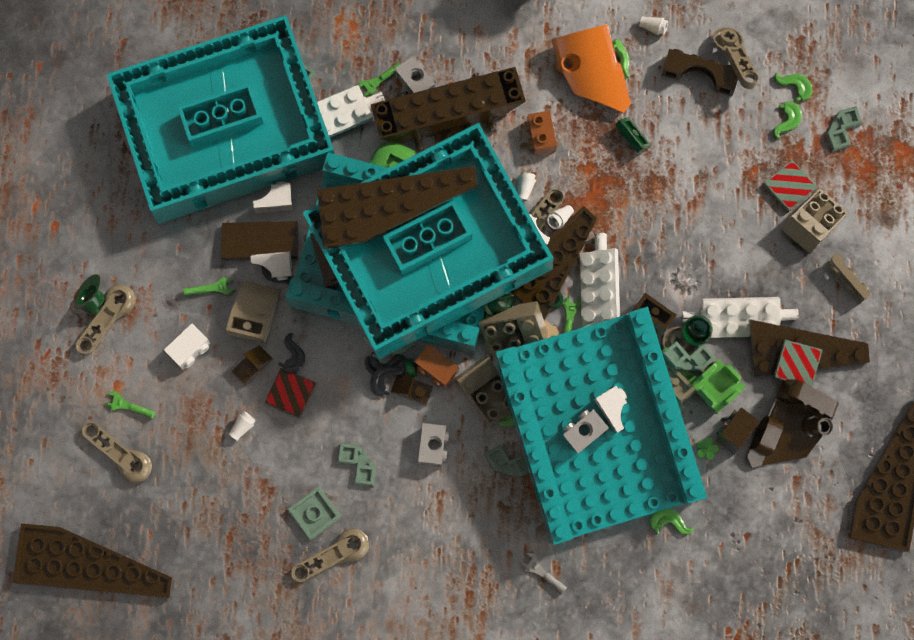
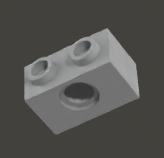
[395,56,436,94]
[561,409,609,454]
[418,423,449,467]

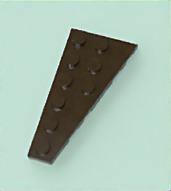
[511,206,597,321]
[748,319,870,377]

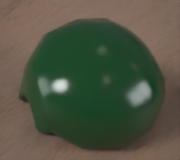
[682,315,713,346]

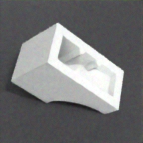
[253,181,293,214]
[251,252,293,280]
[594,386,627,433]

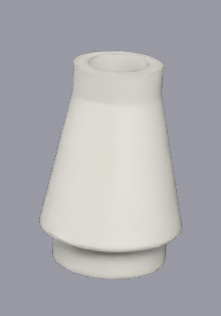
[639,16,668,36]
[518,172,536,201]
[547,205,574,229]
[229,411,256,441]

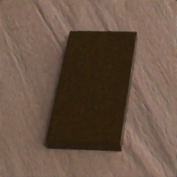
[221,221,298,260]

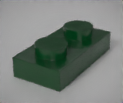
[615,117,652,153]

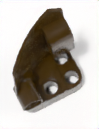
[746,379,839,468]

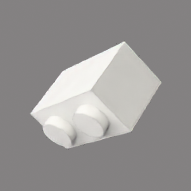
[164,324,211,370]

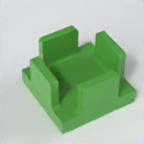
[691,359,746,414]

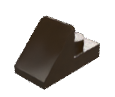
[232,345,273,386]
[391,375,433,406]

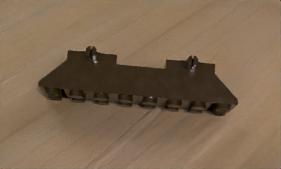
[370,67,526,152]

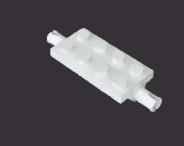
[317,85,385,138]
[580,233,620,328]
[682,297,798,338]

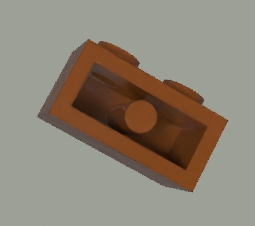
[524,110,557,155]
[415,344,459,389]

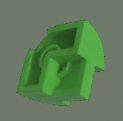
[368,141,417,168]

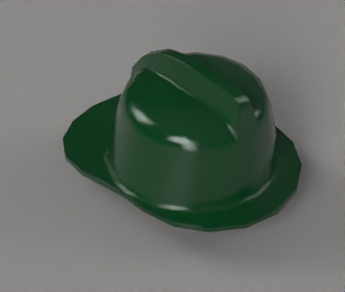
[74,274,105,315]
[483,291,514,316]

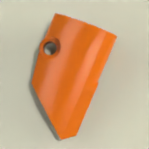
[551,24,631,113]

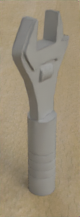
[521,553,567,594]

